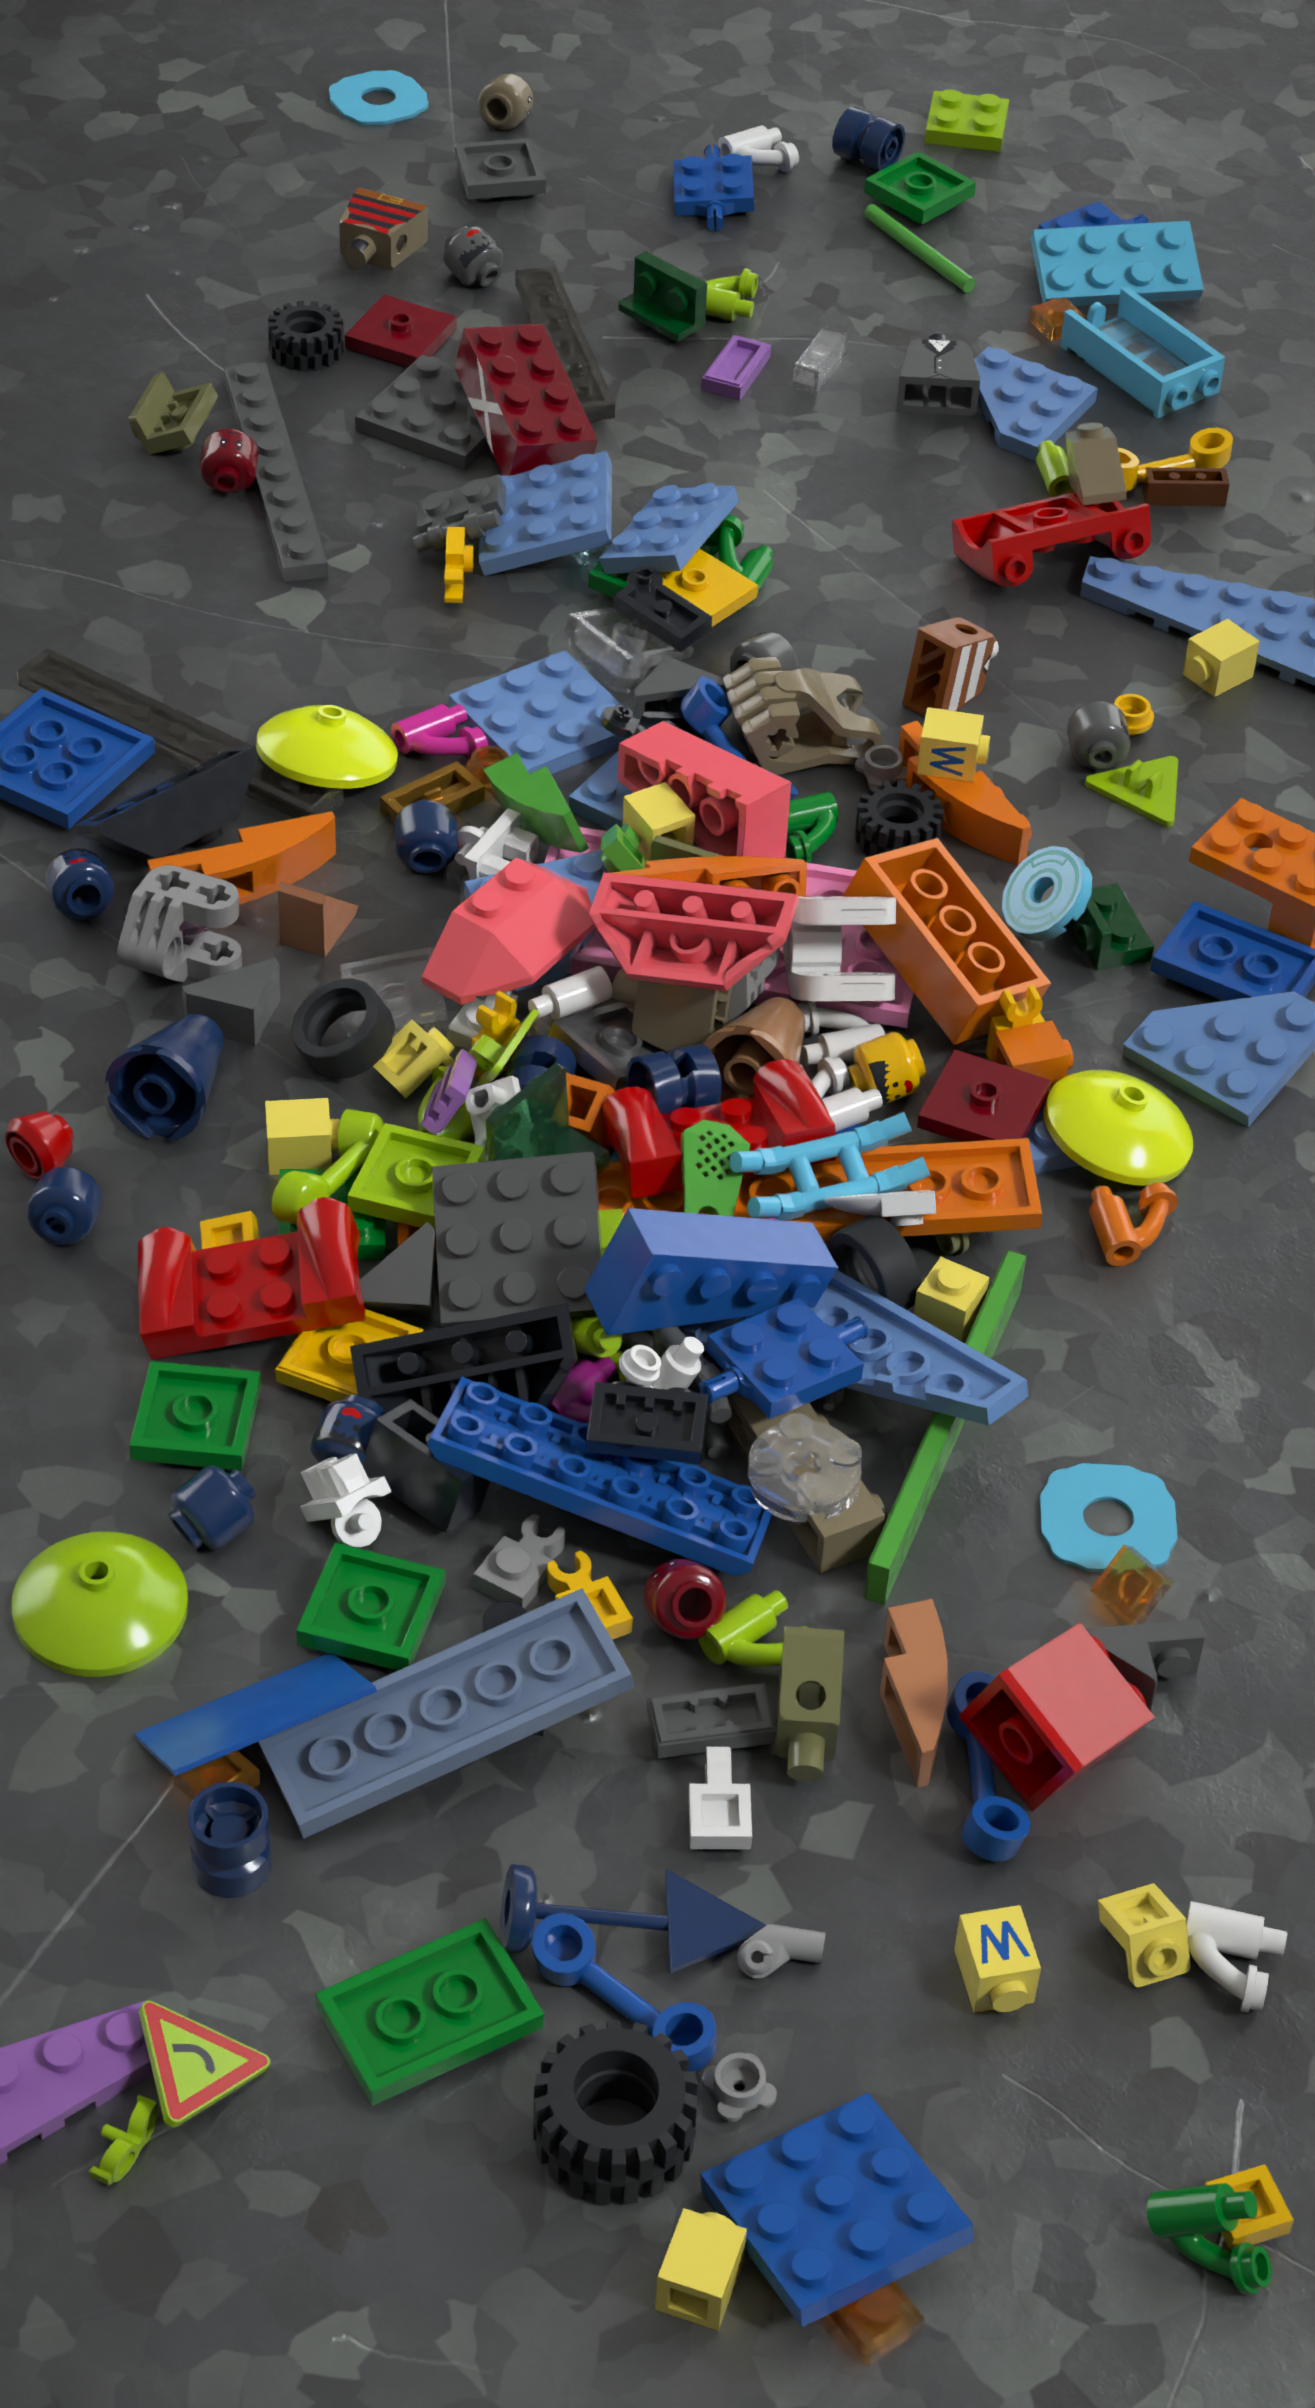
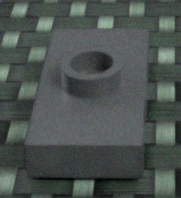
[647,1683,776,1758]

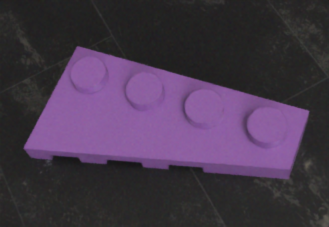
[0,2000,153,2164]

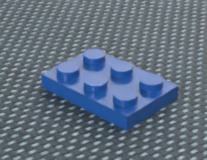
[1150,901,1315,1001]

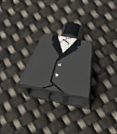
[896,333,980,416]

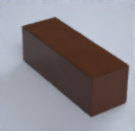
[1143,467,1230,506]

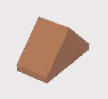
[278,881,358,957]

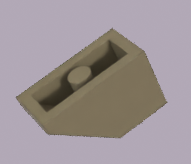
[1065,423,1127,505]

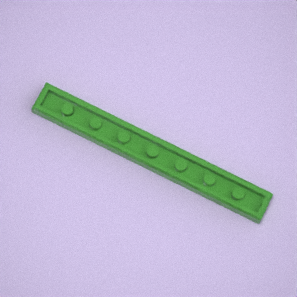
[864,1250,1026,1605]

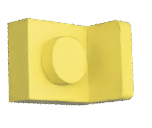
[372,1019,455,1099]
[1098,1883,1191,1987]

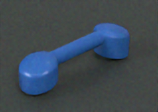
[681,676,798,800]
[946,1671,1031,1862]
[532,1913,717,2072]

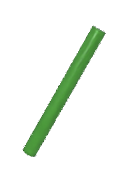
[864,204,976,293]

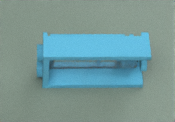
[1060,287,1225,418]

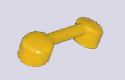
[1118,428,1233,492]

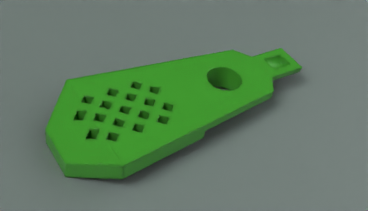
[681,1119,750,1216]

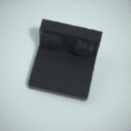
[586,1381,708,1464]

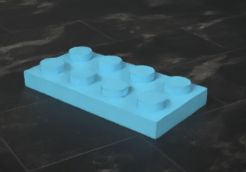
[1030,221,1204,308]

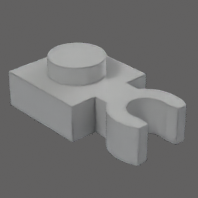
[473,1514,565,1609]

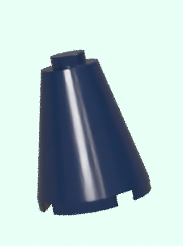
[105,1014,224,1141]

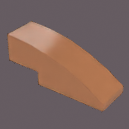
[880,1599,948,1788]

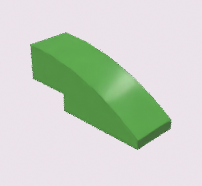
[483,752,589,853]

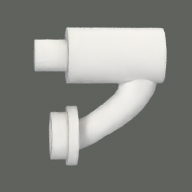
[718,125,799,172]
[527,966,613,1036]
[797,1001,885,1066]
[811,1057,883,1132]
[619,1336,704,1390]
[1186,1901,1287,2013]

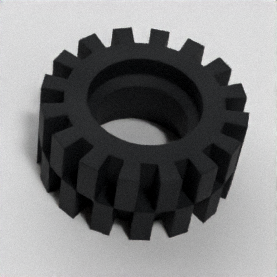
[268,301,344,372]
[855,781,943,857]

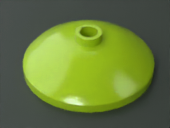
[11,1532,188,1677]

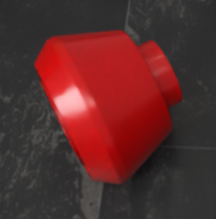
[5,1111,74,1180]

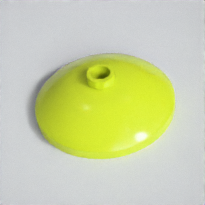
[256,705,398,789]
[1043,1070,1193,1186]

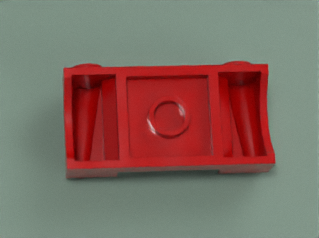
[952,492,1151,587]
[602,1059,836,1199]
[138,1197,366,1360]

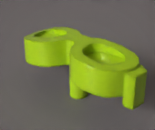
[89,2094,158,2186]

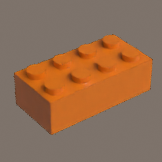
[843,838,1051,1045]

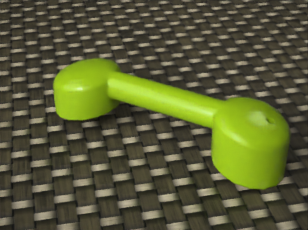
[272,1109,384,1225]

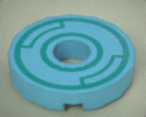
[1002,846,1092,941]

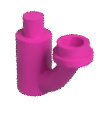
[391,704,488,762]

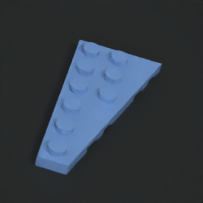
[1080,556,1315,685]
[679,1270,1029,1426]

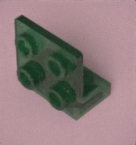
[485,1063,609,1175]

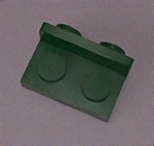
[618,251,707,341]
[1069,883,1154,971]

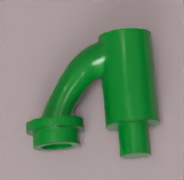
[711,515,773,605]
[786,791,839,863]
[1147,2183,1272,2295]

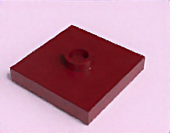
[345,295,457,367]
[917,1049,1051,1142]

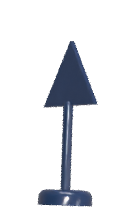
[500,1864,766,1974]

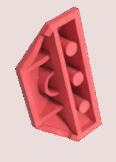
[422,857,596,1005]
[589,872,799,991]

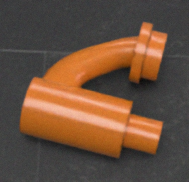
[1089,1183,1178,1266]

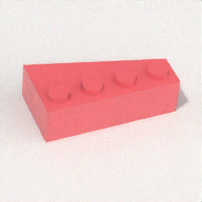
[618,721,791,858]

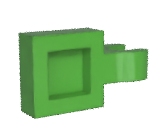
[600,823,648,873]

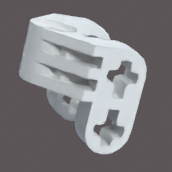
[783,896,896,1001]

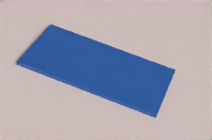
[134,1653,377,1776]

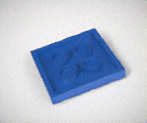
[0,688,155,829]
[700,2093,974,2328]

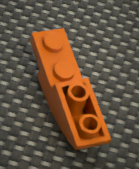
[898,721,1032,865]
[147,811,336,905]
[612,856,807,897]

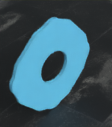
[329,70,428,125]
[1040,1463,1178,1574]

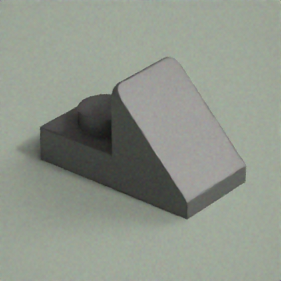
[1086,1619,1205,1711]

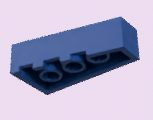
[584,1208,838,1336]

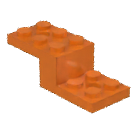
[1189,798,1315,949]

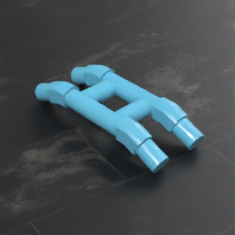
[730,1112,931,1220]

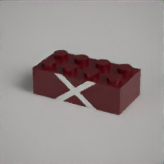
[454,324,598,476]

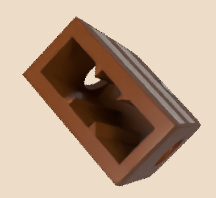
[902,617,999,717]

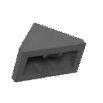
[633,656,726,719]
[182,957,281,1046]
[360,1222,437,1317]

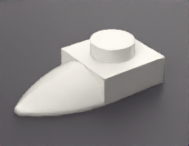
[824,1190,936,1226]

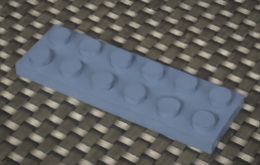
[258,1588,635,1839]

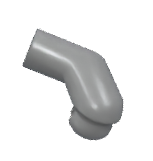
[737,1924,826,1978]

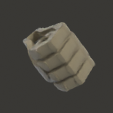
[723,657,882,775]

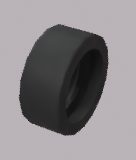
[291,978,395,1079]
[827,1215,921,1310]

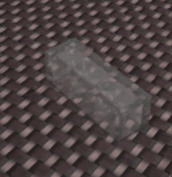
[793,326,848,394]

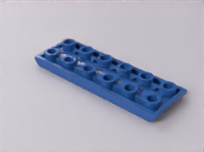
[428,1377,778,1576]

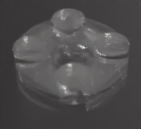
[747,1413,862,1522]

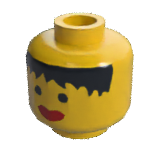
[847,1032,926,1106]

